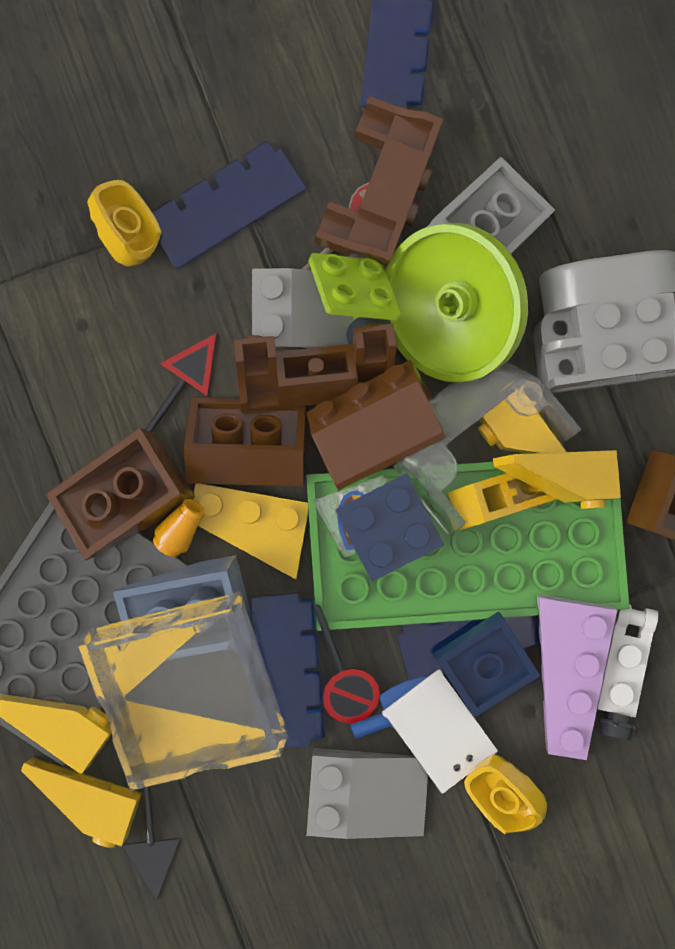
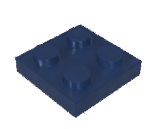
[335,473,444,582]
[433,611,540,718]

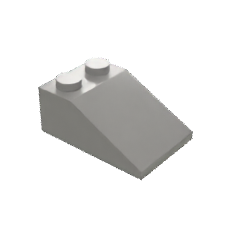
[428,157,555,255]
[252,268,354,352]
[306,748,428,839]

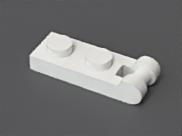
[597,604,658,718]

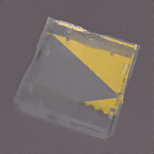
[78,592,288,791]

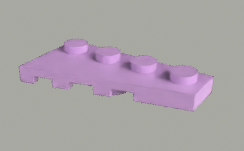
[537,594,617,760]

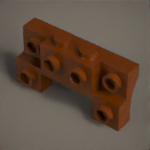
[314,96,443,266]
[234,323,397,413]

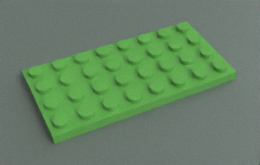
[306,462,630,631]

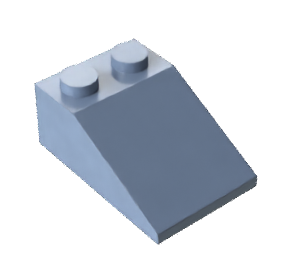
[113,555,255,659]

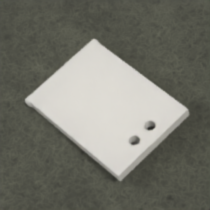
[382,669,498,794]

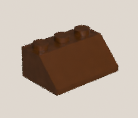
[307,359,446,491]
[184,397,306,486]

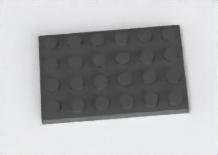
[0,502,188,766]

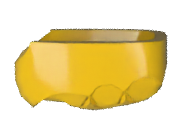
[87,180,162,267]
[464,754,547,834]

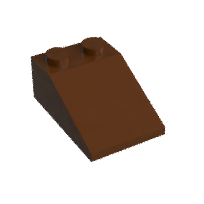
[46,428,195,560]
[625,450,675,541]

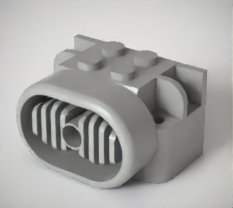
[533,250,675,395]

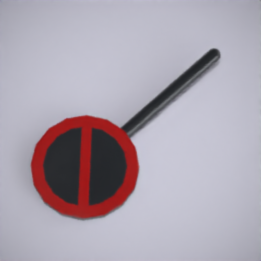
[313,604,380,723]

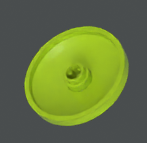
[386,222,528,382]

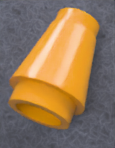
[153,499,204,557]

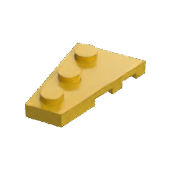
[193,484,309,579]

